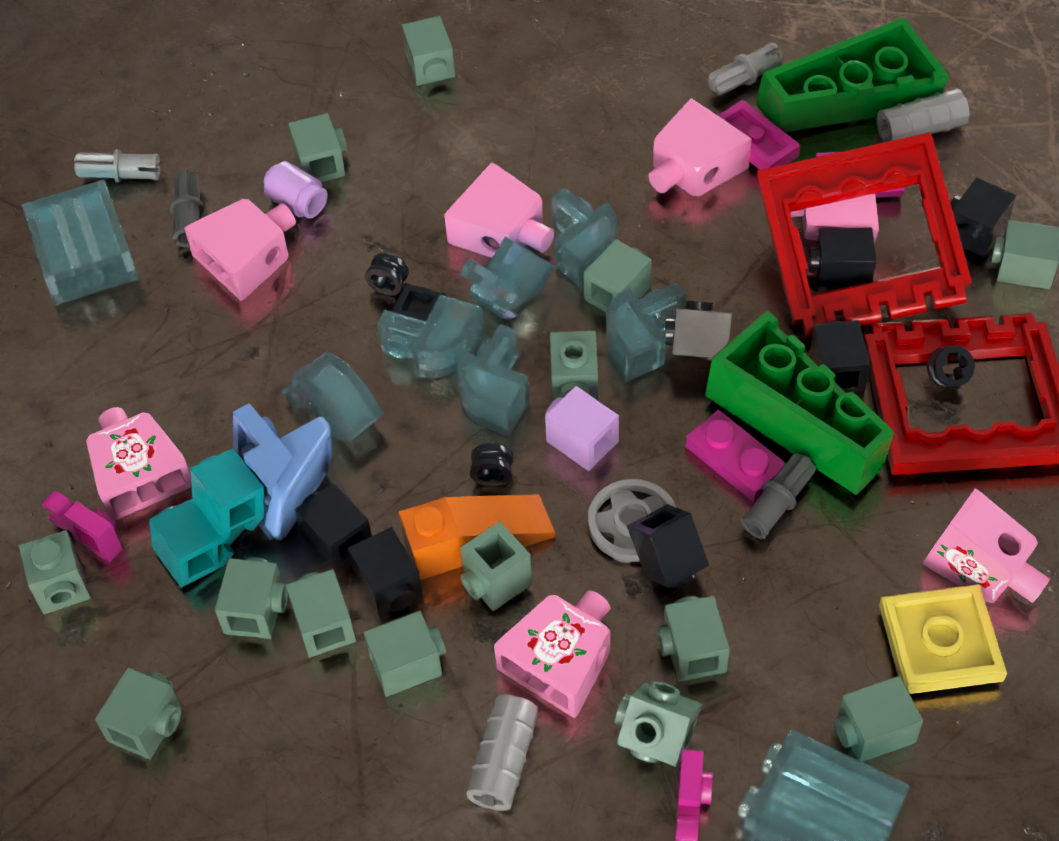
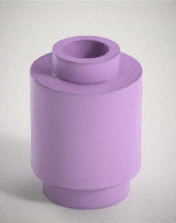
[264,161,328,219]

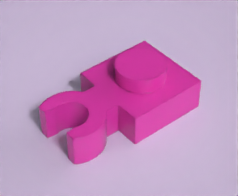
[41,490,123,563]
[676,750,713,841]

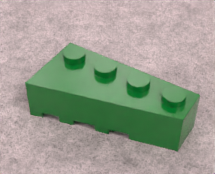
[756,17,949,132]
[705,310,894,495]

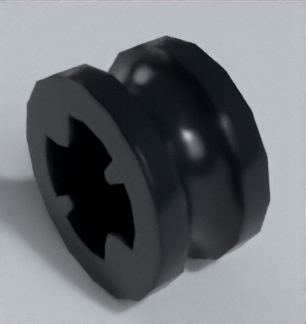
[365,253,409,296]
[927,345,975,387]
[470,443,513,486]

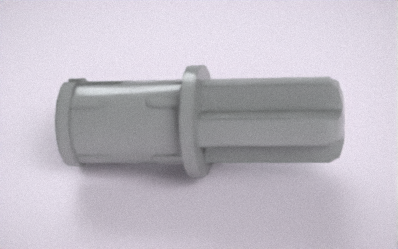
[707,43,783,95]
[74,149,160,182]

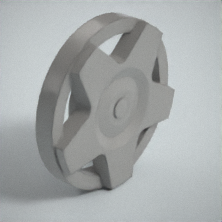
[588,479,677,563]

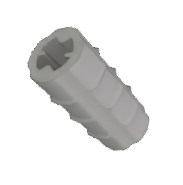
[877,89,970,142]
[466,694,538,811]

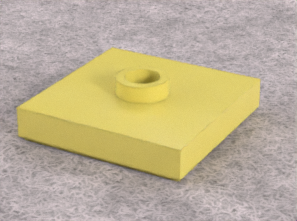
[879,584,1007,694]

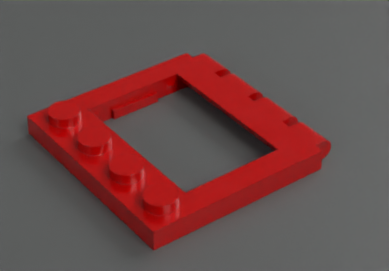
[756,132,972,338]
[864,313,1059,475]

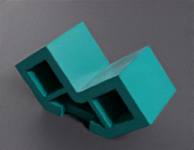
[149,448,264,588]

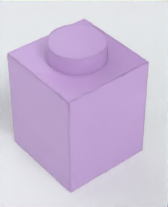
[545,386,619,471]

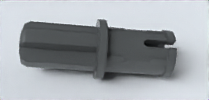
[169,169,204,247]
[740,453,816,539]

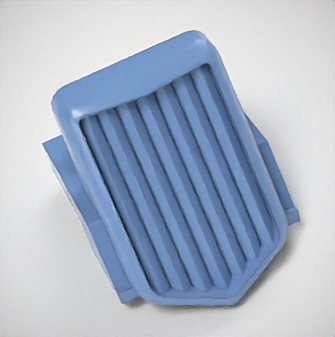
[233,403,332,541]

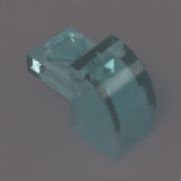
[552,187,618,290]
[459,236,556,320]
[606,282,686,383]
[377,295,484,378]
[457,324,530,437]
[281,351,384,442]

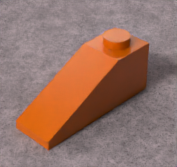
[399,494,555,580]

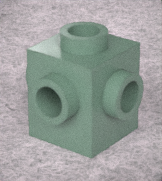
[615,681,702,767]

